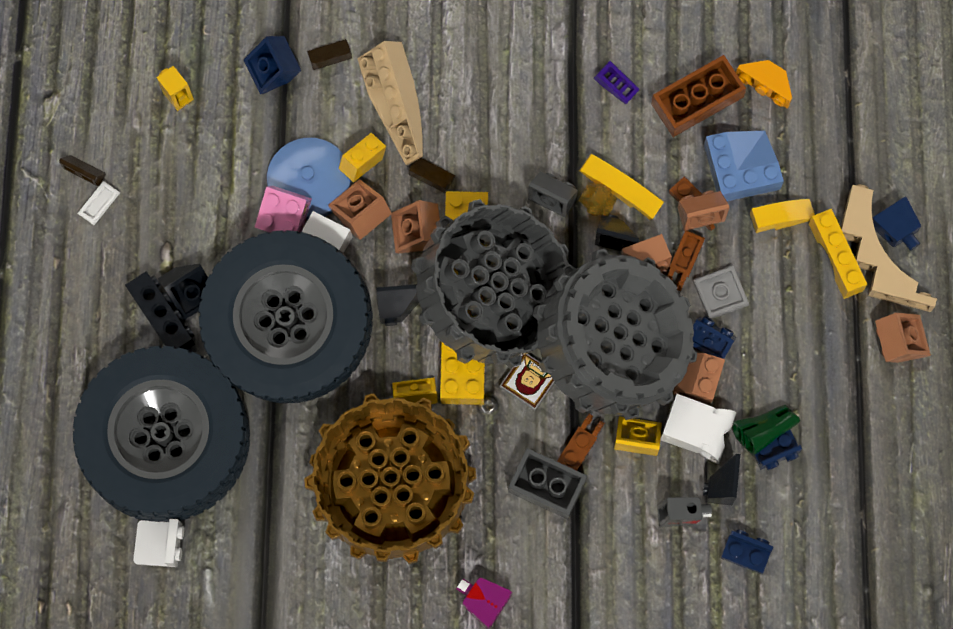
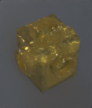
[578,183,617,217]

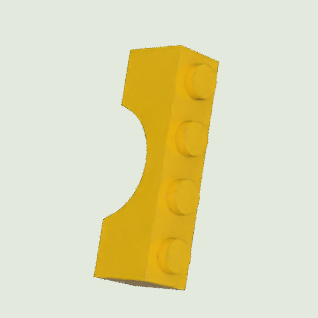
[809,208,867,299]

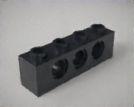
[125,271,195,350]

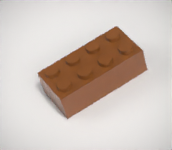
[651,55,746,137]

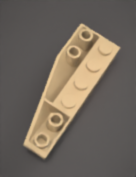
[357,41,423,165]

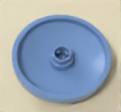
[267,138,351,220]

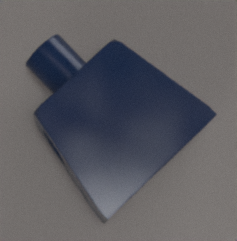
[872,196,921,251]

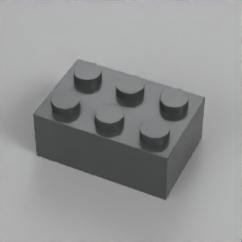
[508,448,587,520]

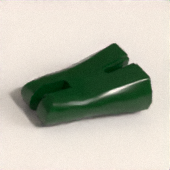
[732,405,800,456]

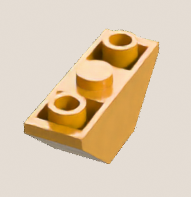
[736,60,792,109]

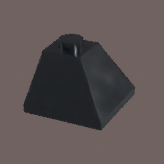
[595,214,639,251]
[158,264,208,320]
[376,284,419,326]
[703,454,741,506]

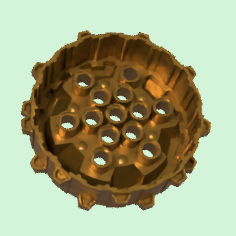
[304,393,477,564]

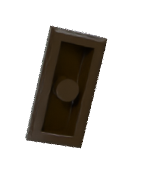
[307,39,352,70]
[59,156,106,186]
[408,158,456,194]

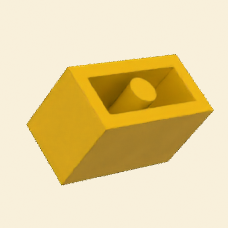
[156,66,194,111]
[339,133,386,183]

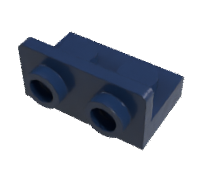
[693,316,737,359]
[754,429,802,470]
[721,530,773,574]

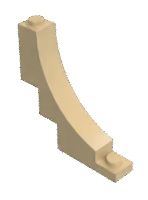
[841,184,937,312]

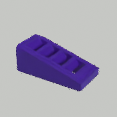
[593,61,640,105]

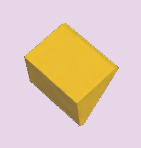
[614,416,662,456]

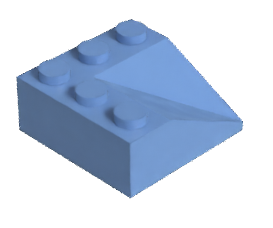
[704,131,784,201]

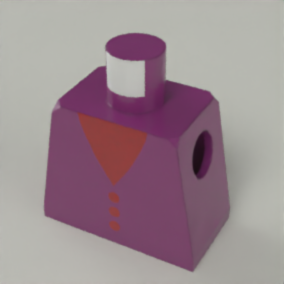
[456,577,512,629]

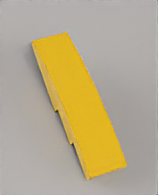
[579,154,664,220]

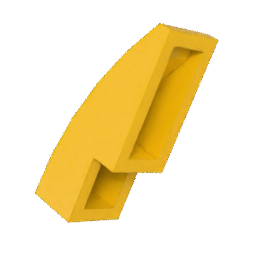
[750,199,815,233]

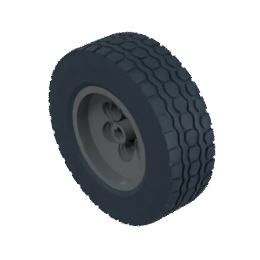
[199,230,373,403]
[73,346,250,522]

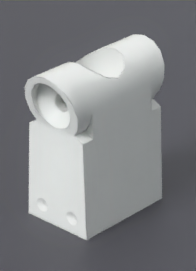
[302,211,353,254]
[660,394,736,464]

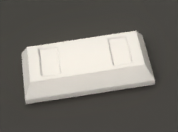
[77,181,120,225]

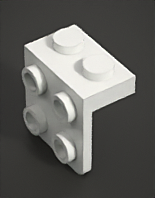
[133,519,184,567]

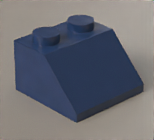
[244,36,302,94]

